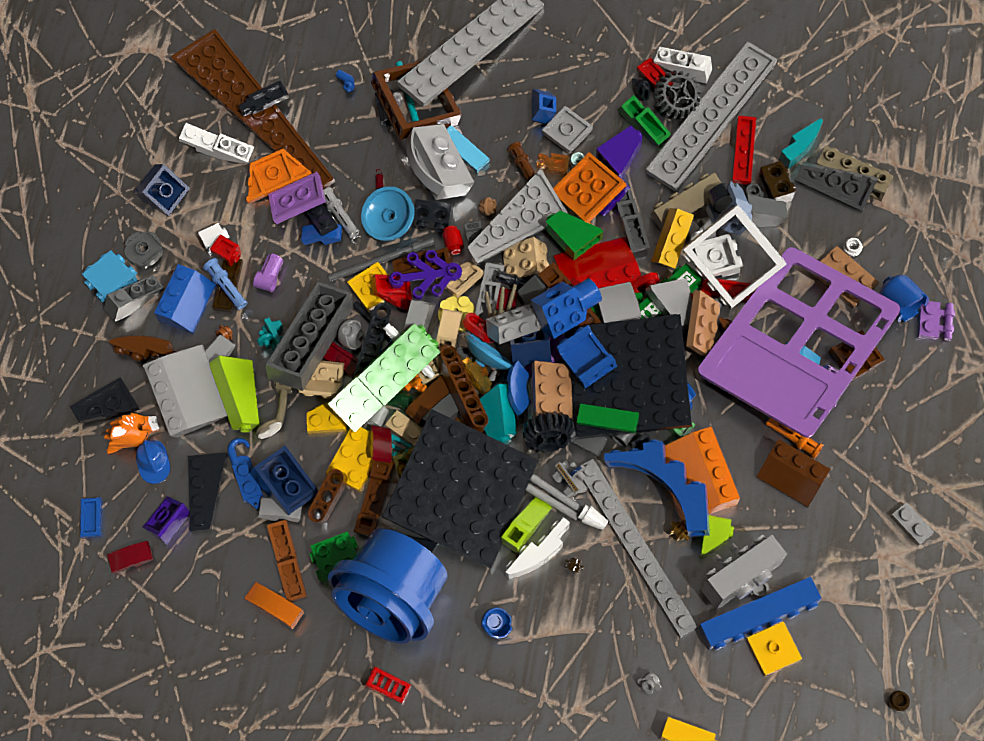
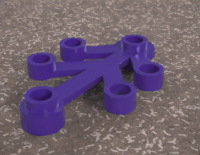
[389,250,462,300]

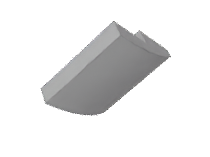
[598,282,641,323]

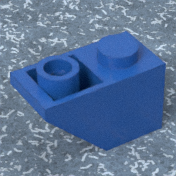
[532,89,556,124]

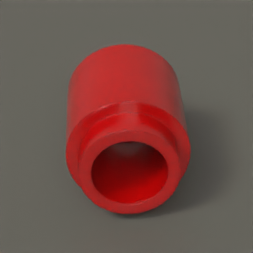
[442,226,464,255]

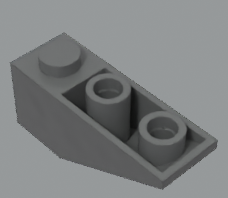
[104,275,164,322]

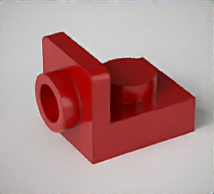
[210,235,241,266]

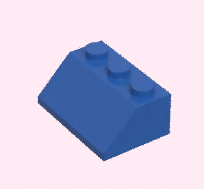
[154,264,216,334]

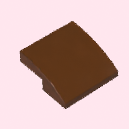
[828,330,885,382]

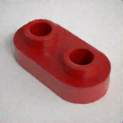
[631,272,660,293]
[462,313,494,343]

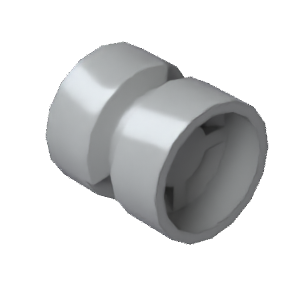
[686,216,716,244]

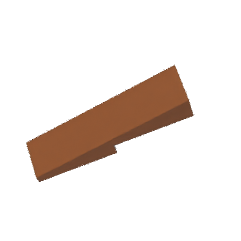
[267,520,307,601]

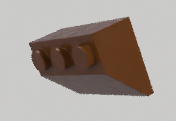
[756,439,831,508]

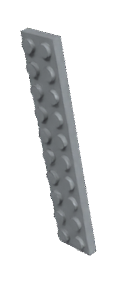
[397,0,544,107]
[645,42,778,192]

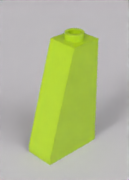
[209,356,259,433]

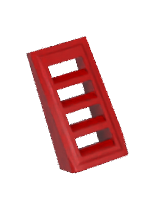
[364,666,411,704]

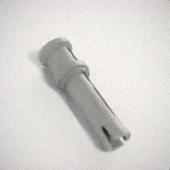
[323,187,360,238]

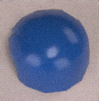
[481,607,512,639]

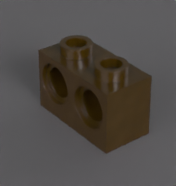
[758,161,796,202]

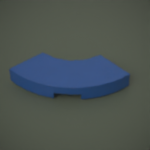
[507,361,531,415]

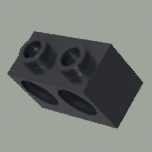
[412,199,453,232]

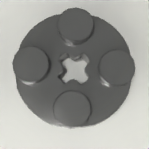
[124,231,163,269]

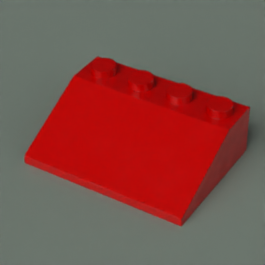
[553,237,642,289]

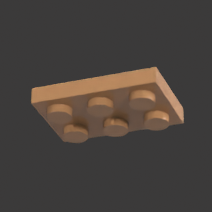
[811,246,879,309]
[686,290,720,357]
[532,361,573,420]

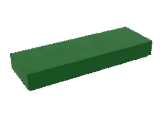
[577,404,639,433]

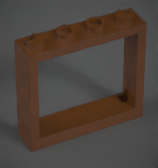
[371,60,461,140]

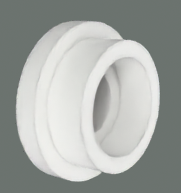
[843,238,863,256]

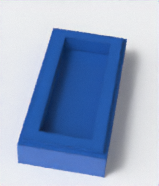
[80,497,102,538]

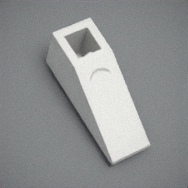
[654,47,712,84]

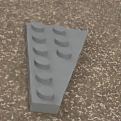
[466,168,568,266]

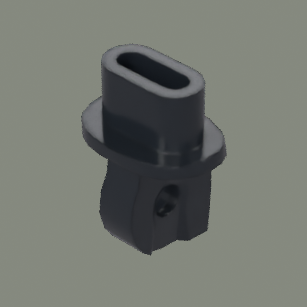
[632,78,651,101]

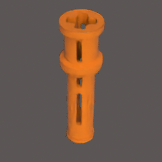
[766,418,824,459]

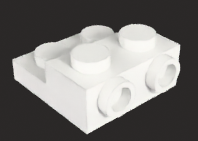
[694,234,743,279]

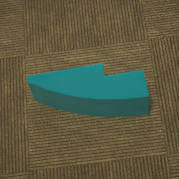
[779,118,823,169]

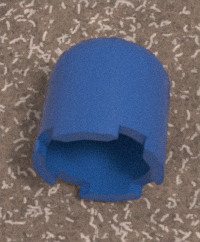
[879,274,929,323]

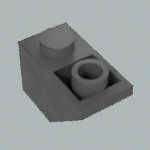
[518,273,548,306]

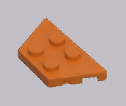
[246,149,312,204]

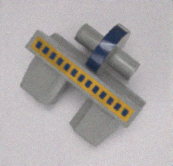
[552,461,588,497]

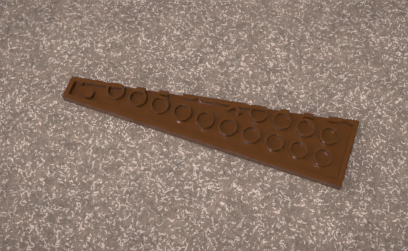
[171,29,335,190]

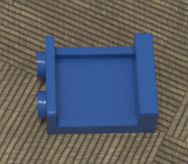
[556,325,617,389]

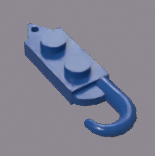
[227,438,263,510]

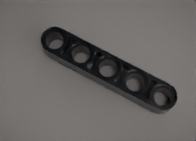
[352,303,391,380]

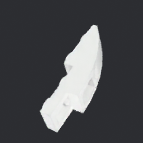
[179,123,254,164]
[505,517,570,579]

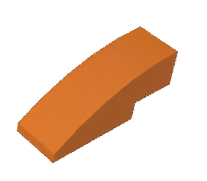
[244,582,304,630]

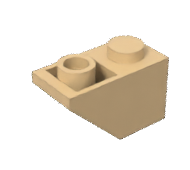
[436,309,462,351]

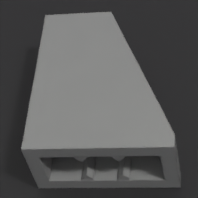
[646,278,692,331]
[403,300,436,332]

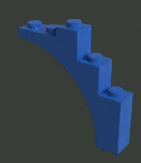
[604,440,710,537]

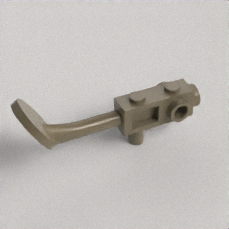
[256,382,293,439]

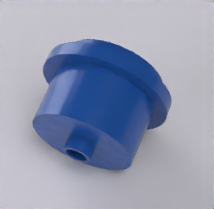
[328,528,448,644]

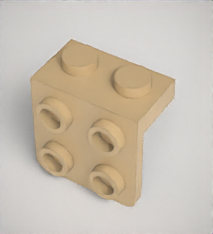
[503,237,549,279]
[298,360,344,398]

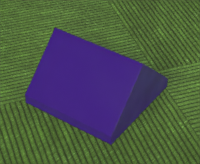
[143,496,190,545]

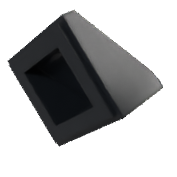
[628,432,651,450]

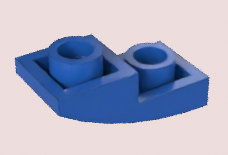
[301,224,342,245]

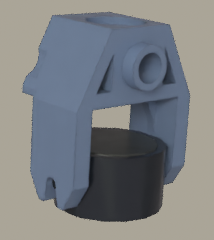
[706,181,752,236]

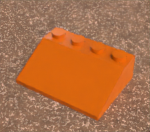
[665,426,740,522]

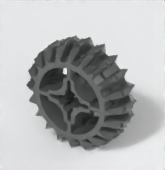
[654,70,702,120]

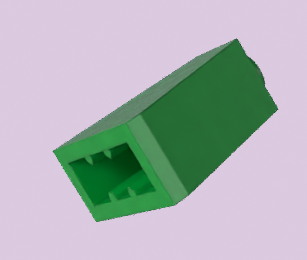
[545,211,603,260]

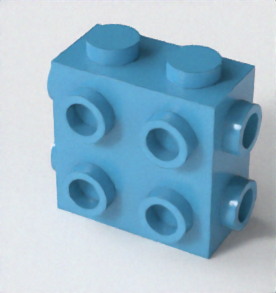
[82,250,138,303]

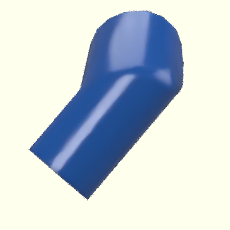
[336,69,355,92]

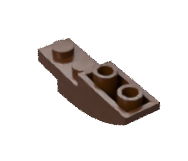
[109,336,176,362]

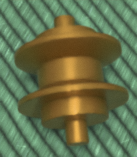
[670,520,690,541]

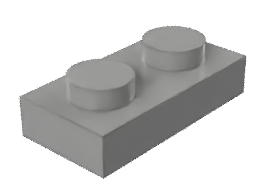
[891,502,934,546]

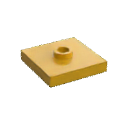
[746,621,802,676]

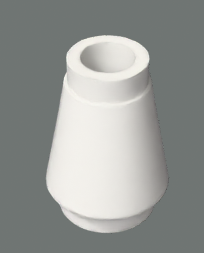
[578,505,608,531]

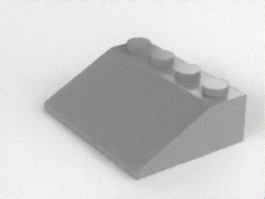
[143,345,227,438]

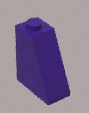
[596,125,643,179]

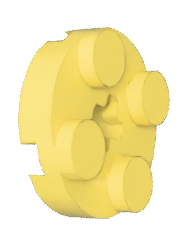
[438,296,476,333]

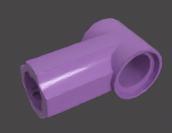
[253,254,284,293]

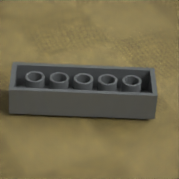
[266,282,353,391]

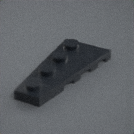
[188,452,228,533]

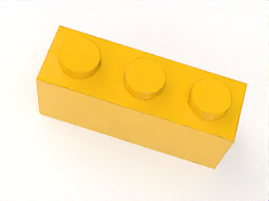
[651,208,694,268]

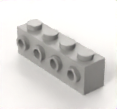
[486,303,542,344]

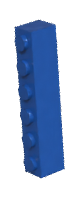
[699,577,822,651]

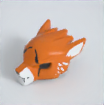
[104,413,159,454]

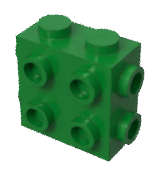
[309,531,358,586]

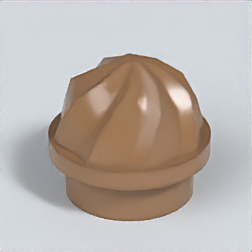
[478,197,497,216]

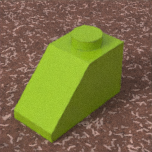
[700,515,734,559]

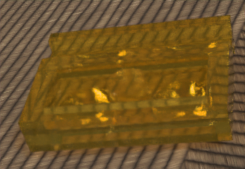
[462,357,492,397]

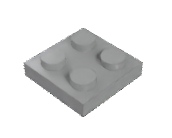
[542,106,593,154]

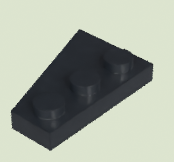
[70,377,140,424]

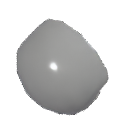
[337,319,365,350]

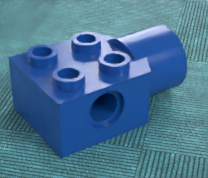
[531,278,602,339]

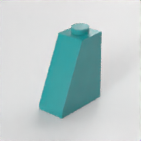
[480,384,517,444]

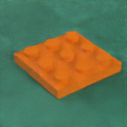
[553,152,627,223]

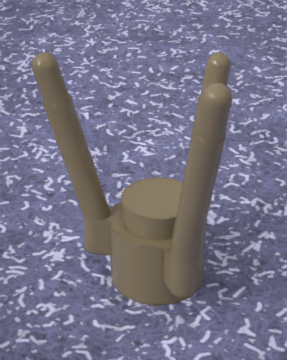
[485,284,517,318]

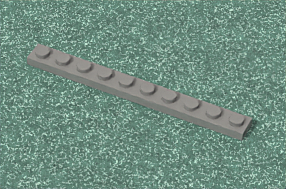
[583,459,698,638]

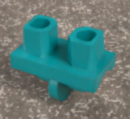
[257,318,283,352]

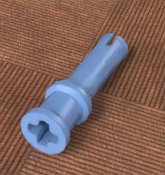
[203,258,248,310]

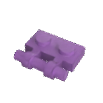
[918,301,955,341]

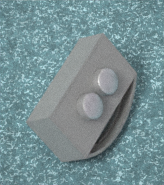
[405,124,474,200]
[701,534,787,610]

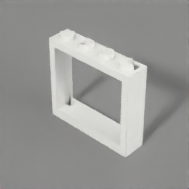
[683,204,786,308]

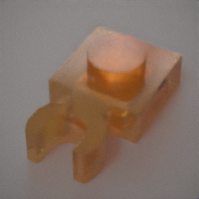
[536,153,570,175]

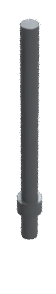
[328,237,435,282]

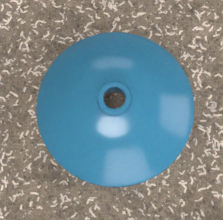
[361,186,414,241]
[465,332,513,370]

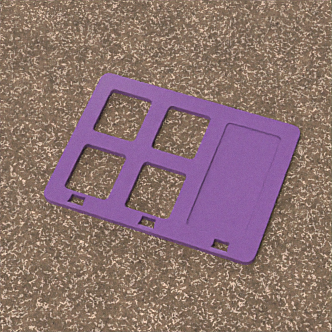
[698,247,900,438]

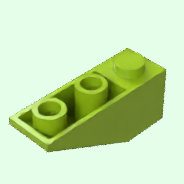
[501,497,552,554]

